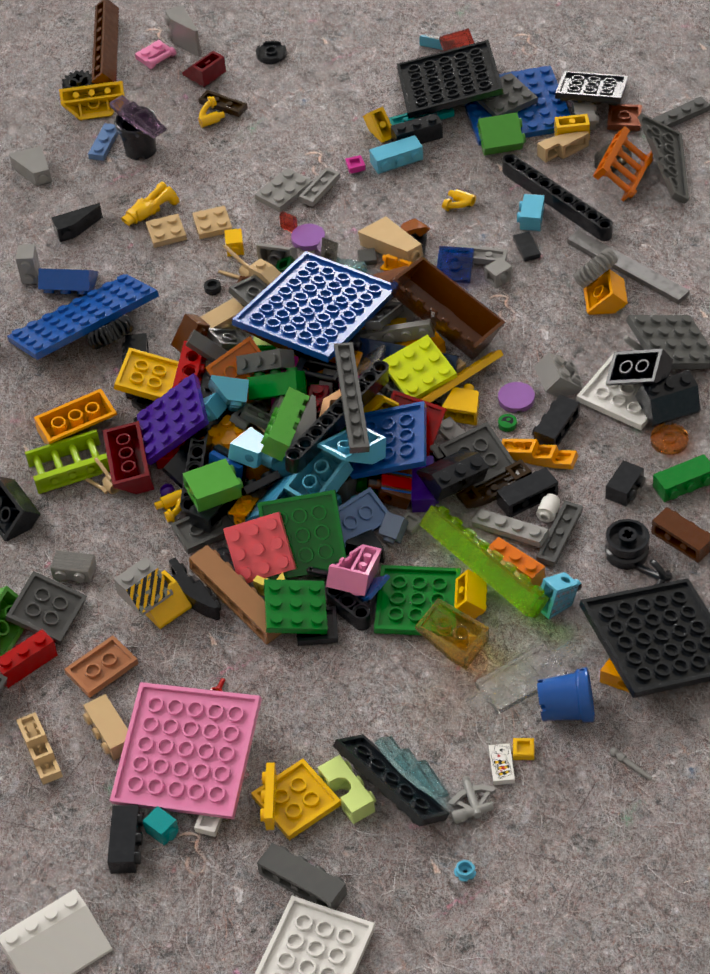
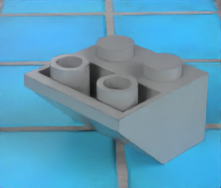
[534,352,584,398]

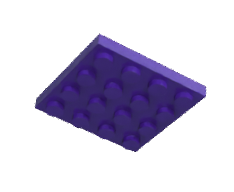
[137,373,209,466]

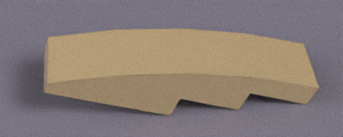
[16,712,63,785]

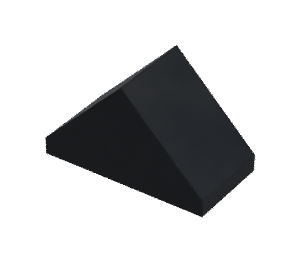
[345,530,385,563]

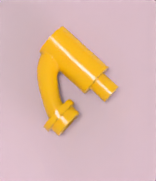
[198,96,225,128]
[442,189,476,211]
[154,489,182,523]

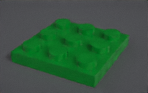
[264,579,328,634]

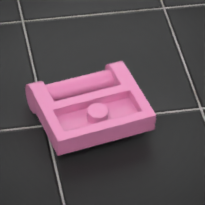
[135,40,176,69]

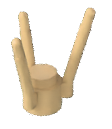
[218,244,250,279]
[85,458,120,494]

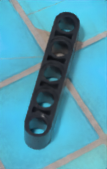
[180,427,212,517]

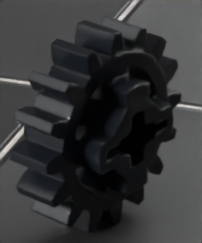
[62,70,94,89]

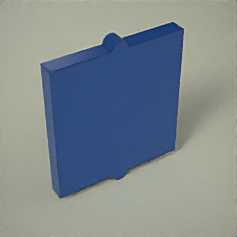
[356,574,390,602]

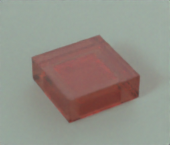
[279,211,297,232]

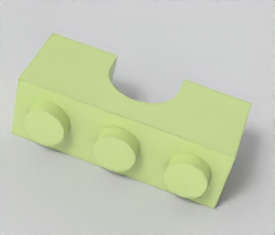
[318,755,376,824]

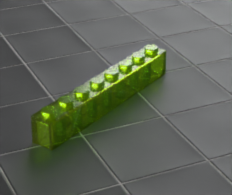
[419,505,550,618]

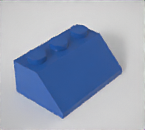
[38,268,98,295]

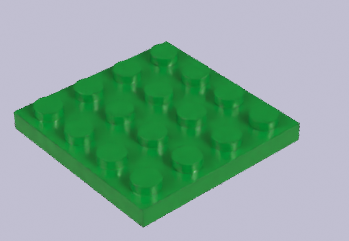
[257,490,347,580]
[374,565,461,637]

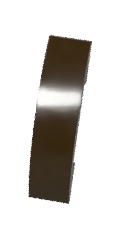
[456,459,532,509]

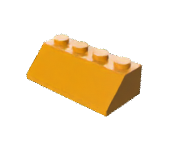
[34,389,117,444]

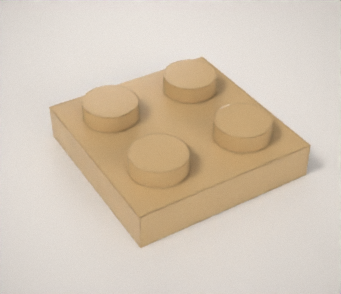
[192,206,232,239]
[146,214,187,248]

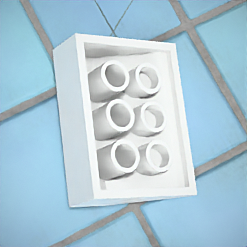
[0,889,113,974]

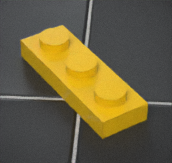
[260,763,277,830]

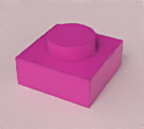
[345,155,366,174]

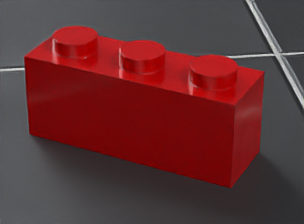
[0,629,58,688]

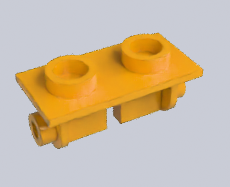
[380,254,413,271]
[229,495,259,525]

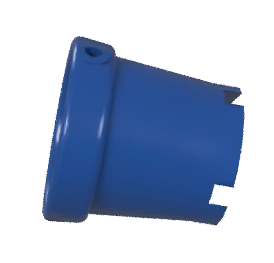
[537,667,595,723]

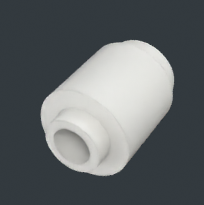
[536,494,560,523]

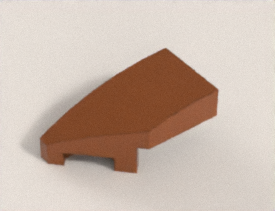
[401,218,430,237]

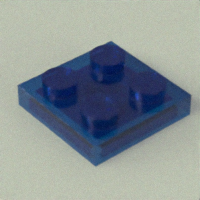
[437,246,475,283]

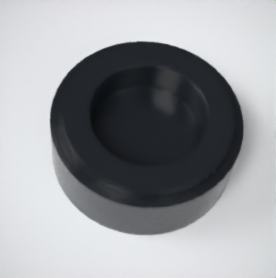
[204,279,222,295]

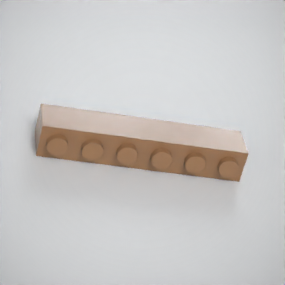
[189,545,282,645]

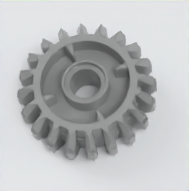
[573,248,618,288]

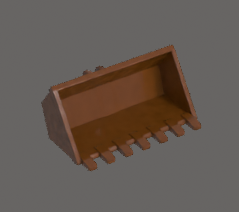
[390,256,506,360]

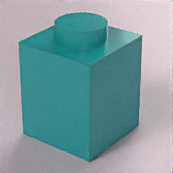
[143,806,179,846]

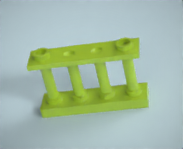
[25,430,110,494]

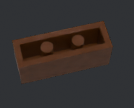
[651,507,710,563]

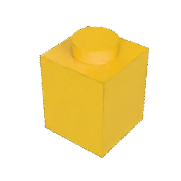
[224,228,244,257]

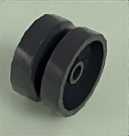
[605,519,650,570]

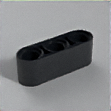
[325,587,371,631]

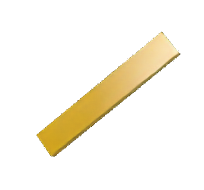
[420,350,503,403]

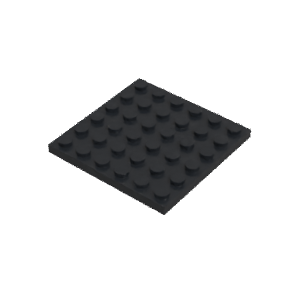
[396,40,504,118]
[579,578,710,698]

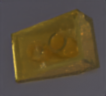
[415,598,490,669]

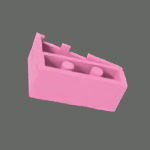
[326,544,382,596]

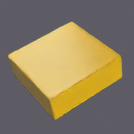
[513,738,534,760]

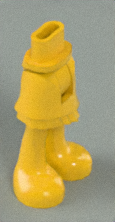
[121,182,179,226]

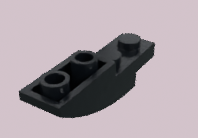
[168,557,221,620]

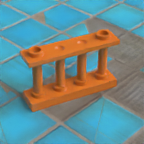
[593,126,654,202]

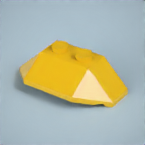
[59,81,125,121]

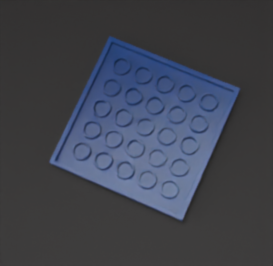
[464,65,571,146]

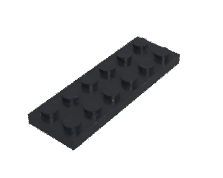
[333,734,450,827]

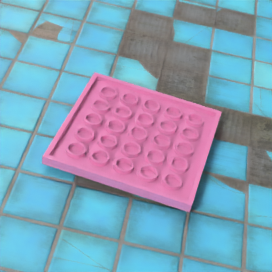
[110,682,262,819]

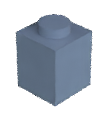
[378,512,409,544]

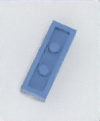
[88,123,118,161]

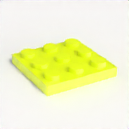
[382,334,457,399]

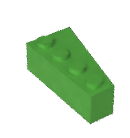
[260,387,310,462]

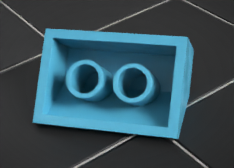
[208,375,249,412]

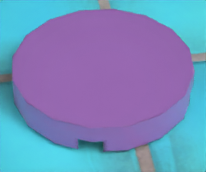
[291,224,325,251]
[498,382,535,413]

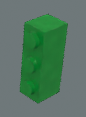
[247,367,307,400]
[652,454,710,502]

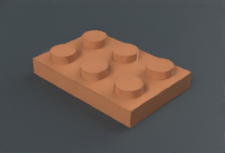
[64,635,138,698]

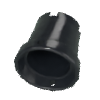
[114,106,157,160]

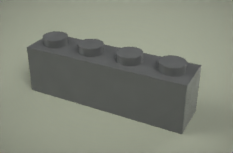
[257,843,347,910]

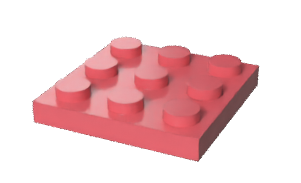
[223,512,297,584]

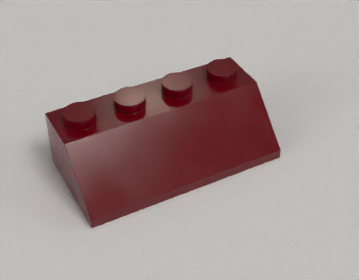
[103,421,155,495]

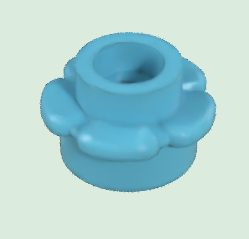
[454,860,476,882]

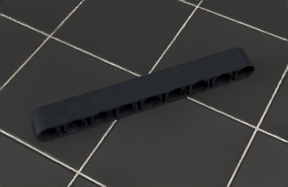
[502,154,613,241]
[285,361,389,474]

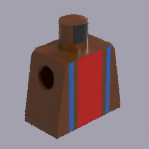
[367,469,412,510]

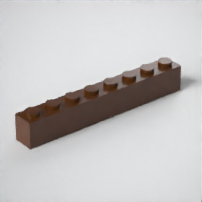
[92,0,119,84]

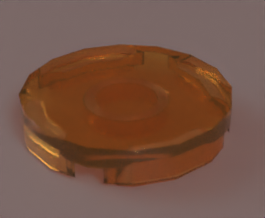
[650,423,689,455]

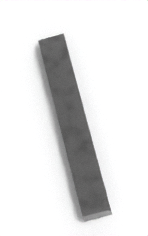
[567,230,690,304]

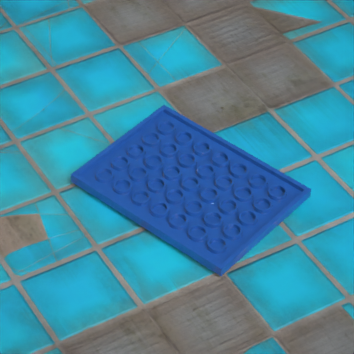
[232,251,393,362]

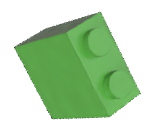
[477,112,526,155]
[183,458,243,512]

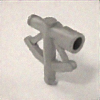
[449,776,496,824]

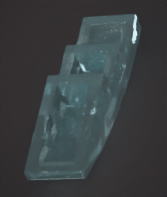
[375,736,449,799]

